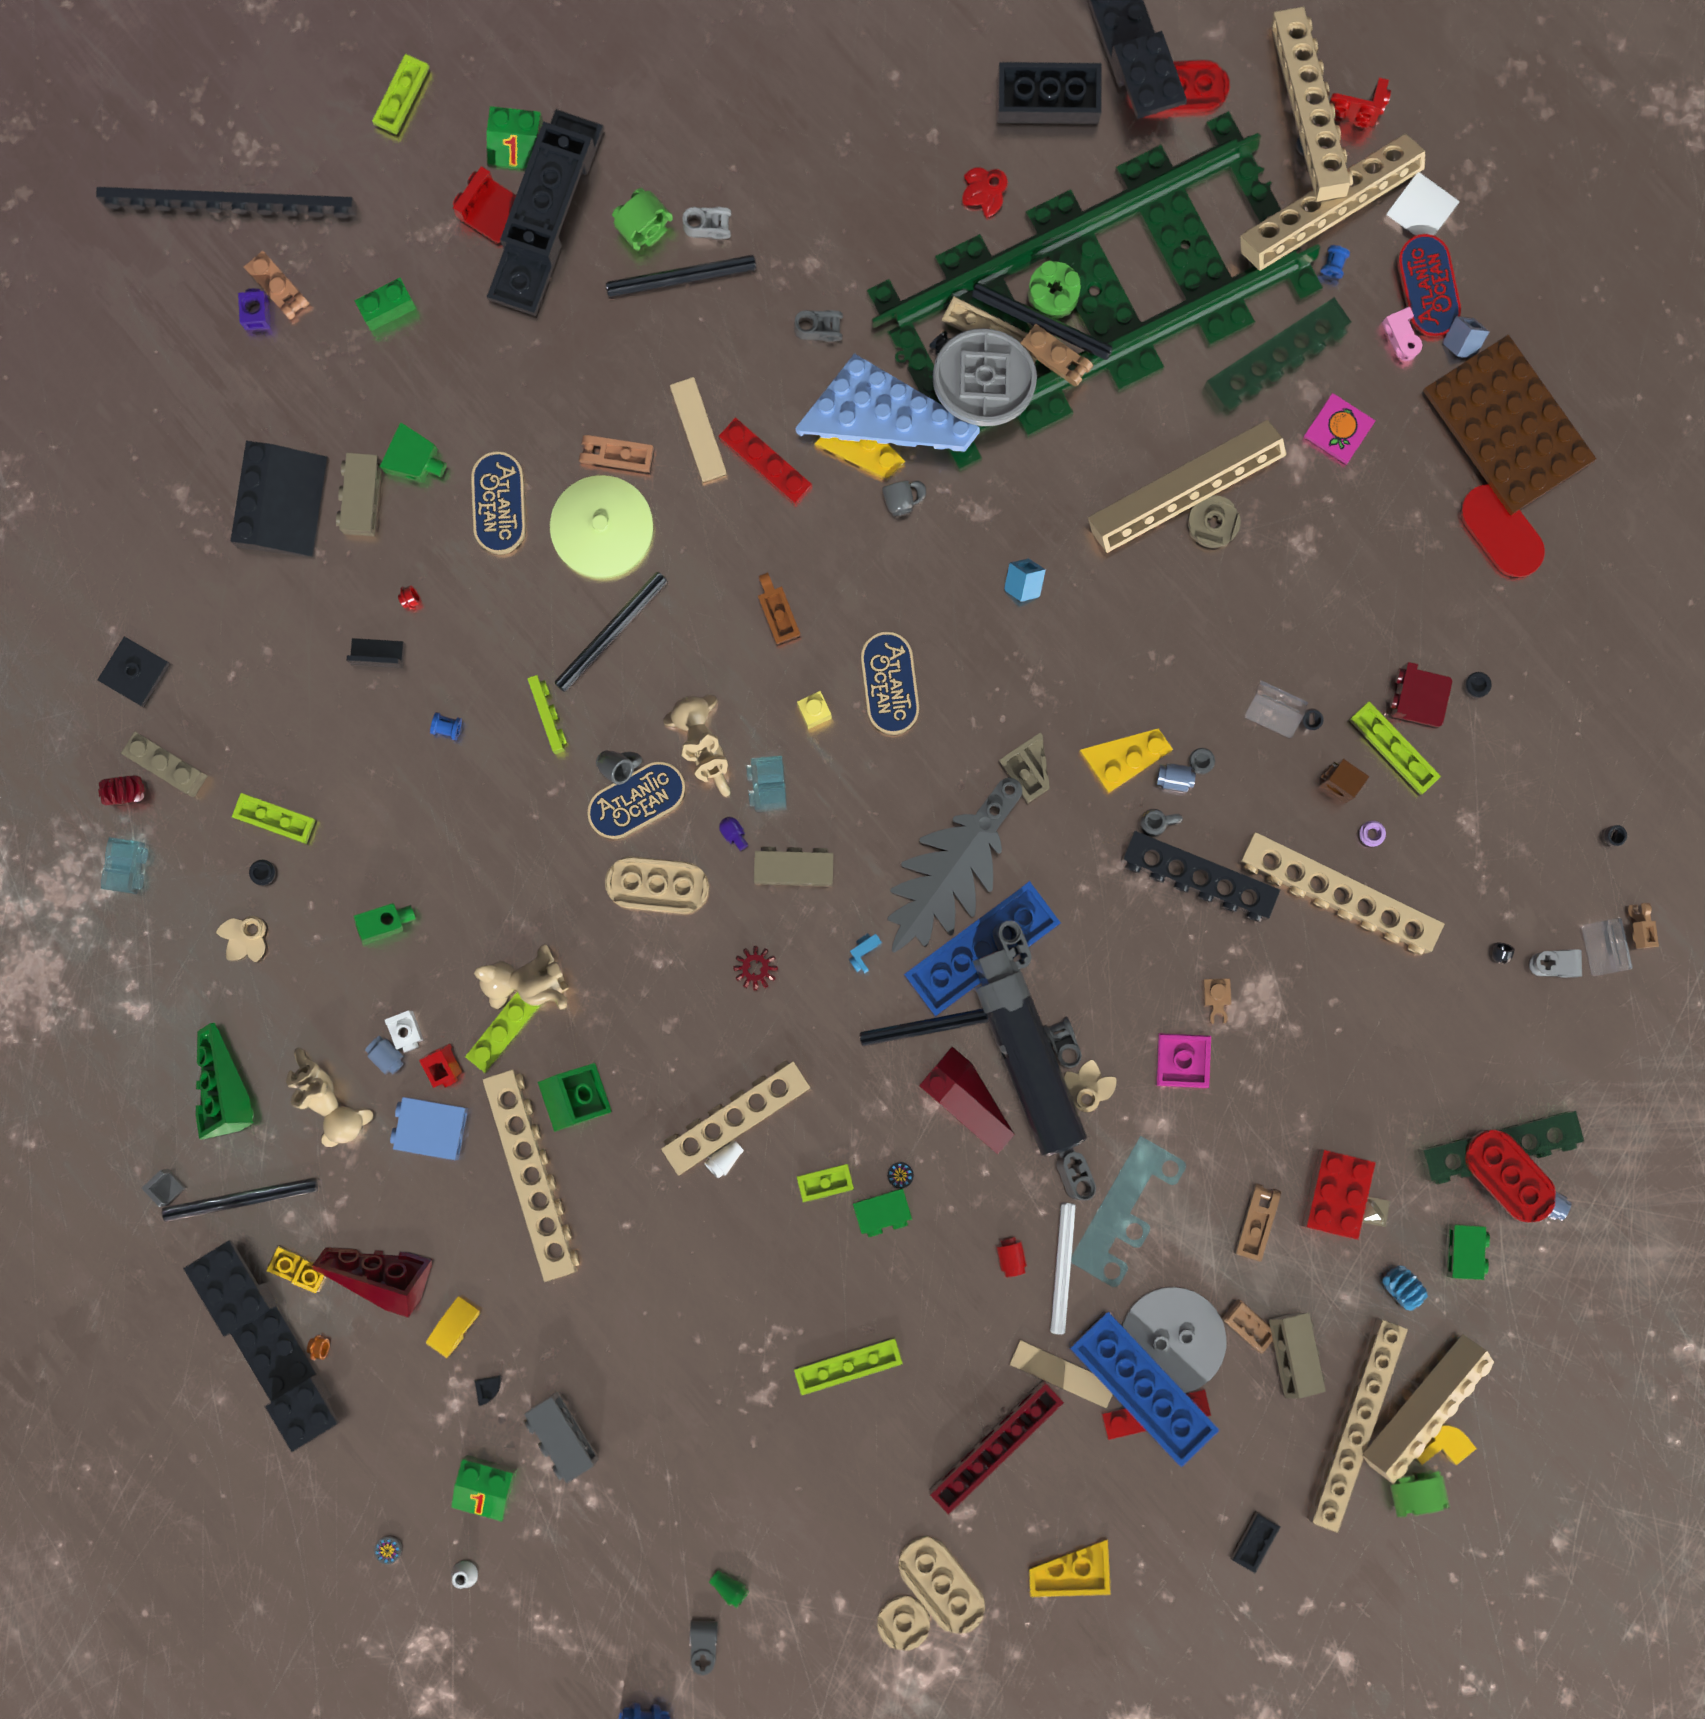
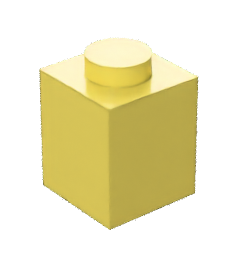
[797,691,832,729]

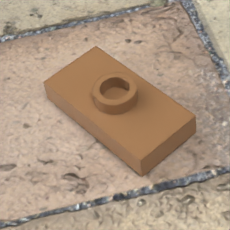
[1222,1299,1273,1354]

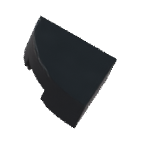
[474,1375,502,1406]

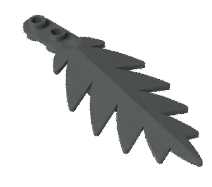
[887,778,1022,953]

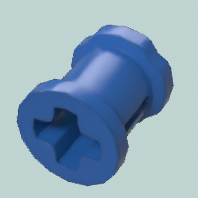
[1321,245,1350,279]
[430,712,462,741]

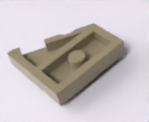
[999,732,1050,804]

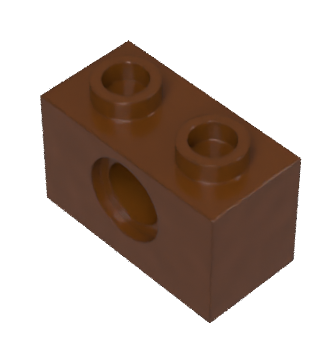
[1320,758,1370,803]

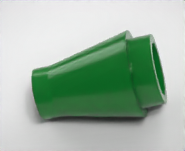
[709,1570,750,1609]

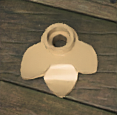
[216,916,266,962]
[1064,1060,1116,1112]

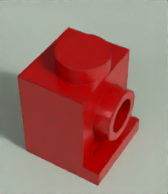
[419,1043,462,1088]

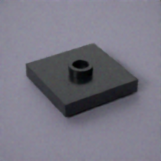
[97,636,170,707]

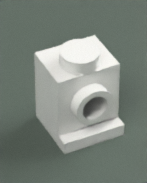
[384,1010,424,1053]

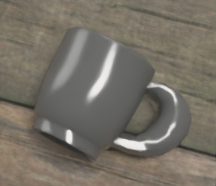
[882,480,926,517]
[596,750,642,785]
[1138,809,1183,838]

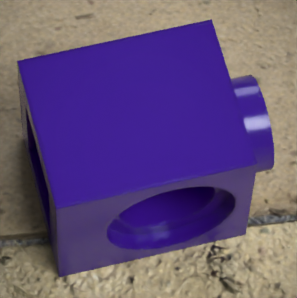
[238,288,271,330]

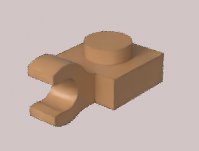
[1628,903,1659,949]

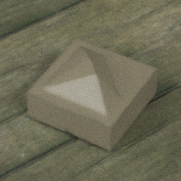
[1363,1197,1390,1227]

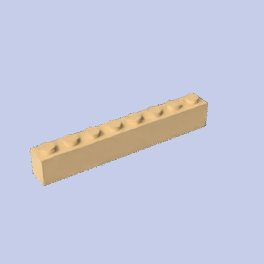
[1088,420,1286,553]

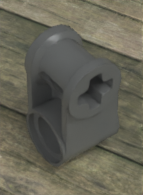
[794,310,843,342]
[1043,1016,1082,1069]
[690,1621,718,1675]

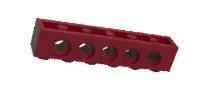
[929,1380,1064,1515]

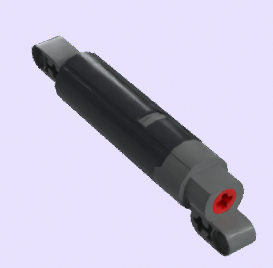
[973,921,1096,1200]

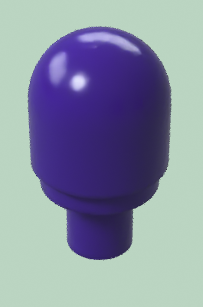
[719,817,748,851]

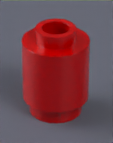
[996,1237,1027,1277]

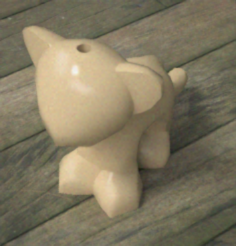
[663,695,731,797]
[474,943,569,1010]
[286,1048,373,1147]

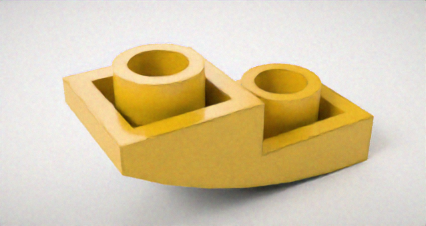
[266,1245,324,1293]
[426,1296,480,1358]

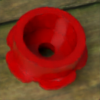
[398,585,421,610]

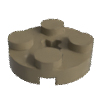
[1188,495,1241,548]

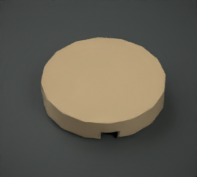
[877,1595,930,1651]

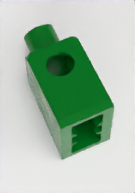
[380,422,447,482]
[353,903,416,946]

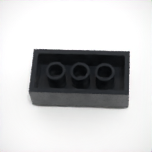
[997,62,1102,124]

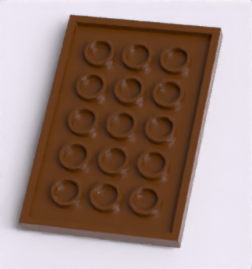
[1423,334,1597,516]

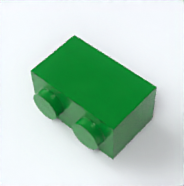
[354,277,416,331]
[853,1188,912,1237]
[1447,1224,1490,1280]

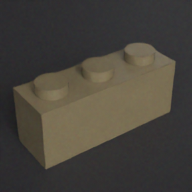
[336,453,382,536]
[121,732,208,797]
[754,847,833,886]
[1269,1313,1326,1399]

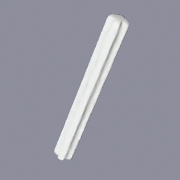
[1051,1203,1075,1334]

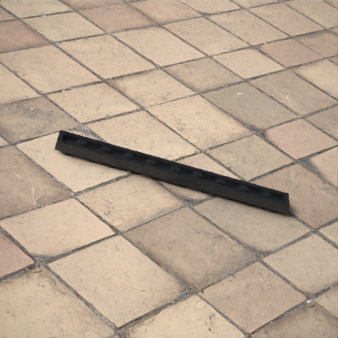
[96,187,357,218]

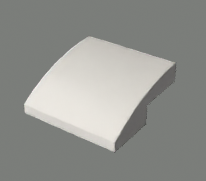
[1386,172,1460,236]

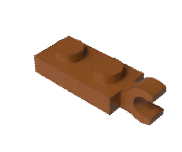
[758,573,801,645]

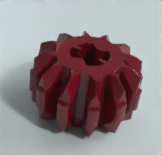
[98,775,144,805]
[733,946,778,991]

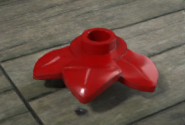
[962,167,1008,217]

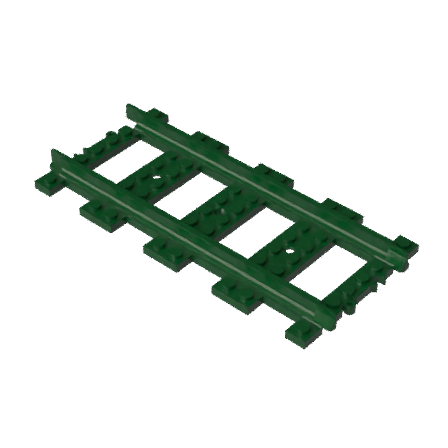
[867,111,1323,471]

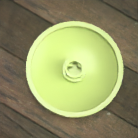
[550,475,653,579]

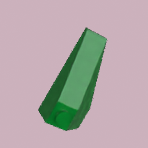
[195,1023,254,1139]

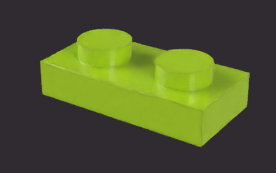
[797,1164,854,1202]

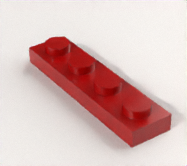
[718,417,812,505]
[1101,1388,1211,1440]

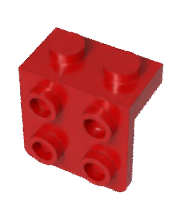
[1329,78,1391,128]
[453,166,516,243]

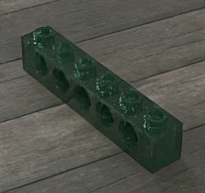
[1204,297,1352,412]
[1418,1111,1585,1184]

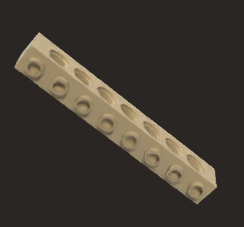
[1271,7,1353,202]
[1240,134,1425,271]
[1239,832,1445,955]
[482,1070,580,1282]
[1307,1318,1408,1532]

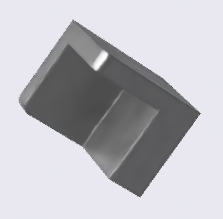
[141,1169,186,1207]

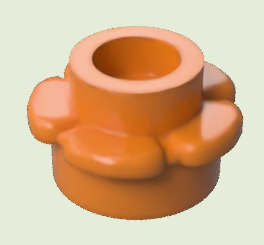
[307,1334,330,1361]

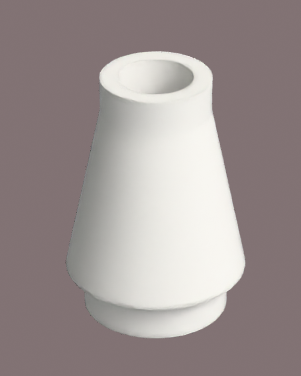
[704,1140,743,1178]
[451,1561,478,1588]

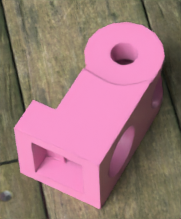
[1382,307,1422,361]

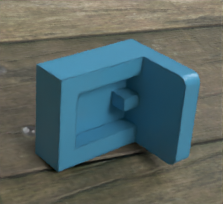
[849,933,882,974]

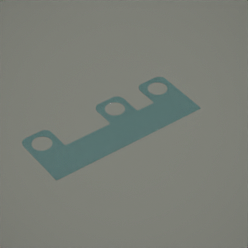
[1071,1136,1186,1287]

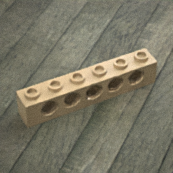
[661,1060,811,1175]

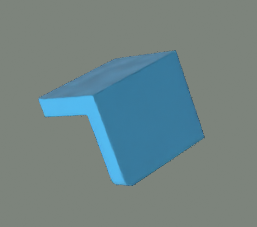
[1004,558,1046,601]

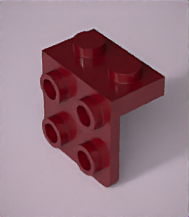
[1390,662,1452,727]

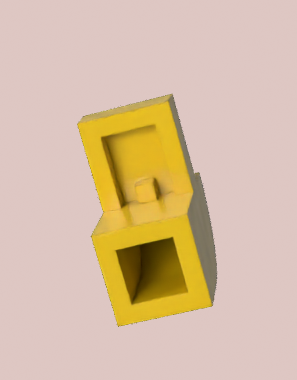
[1415,1423,1477,1465]

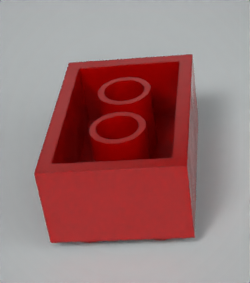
[1302,1149,1376,1240]

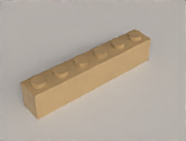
[1362,1334,1494,1484]

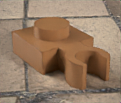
[1203,979,1231,1024]

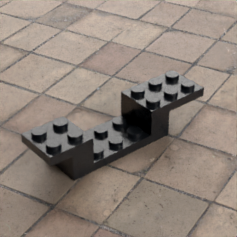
[1088,0,1187,119]
[487,109,604,316]
[183,1240,340,1452]

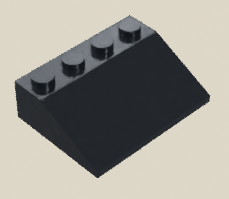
[230,441,328,558]

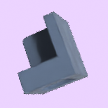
[1443,316,1489,358]

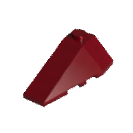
[918,1046,1015,1154]
[312,1247,432,1318]

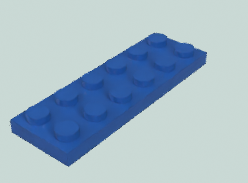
[904,881,1061,1016]
[1070,1312,1219,1467]

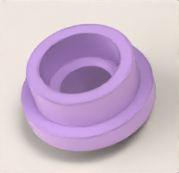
[1359,821,1386,847]

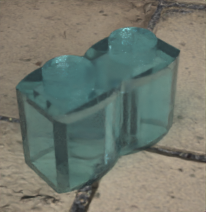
[746,756,787,812]
[101,837,148,894]

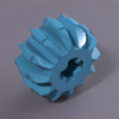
[1383,1265,1428,1311]

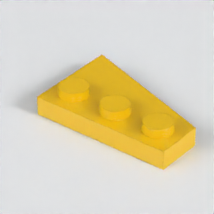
[1079,728,1173,793]
[1029,1540,1111,1597]

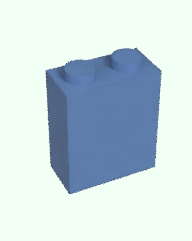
[390,1097,468,1160]

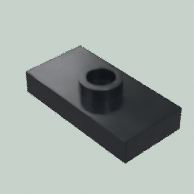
[1231,1512,1281,1573]

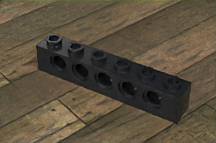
[1121,831,1280,922]

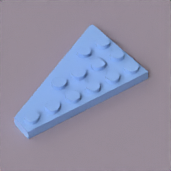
[795,353,980,452]

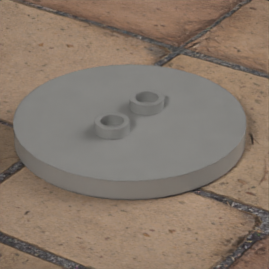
[933,328,1037,426]
[1122,1287,1226,1393]

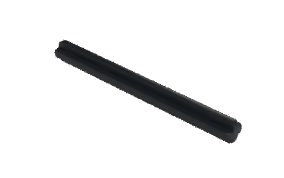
[606,255,756,297]
[972,283,1113,360]
[555,572,667,691]
[859,1008,988,1046]
[162,1178,318,1221]

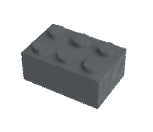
[524,1392,599,1484]

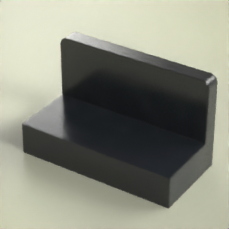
[346,638,405,668]

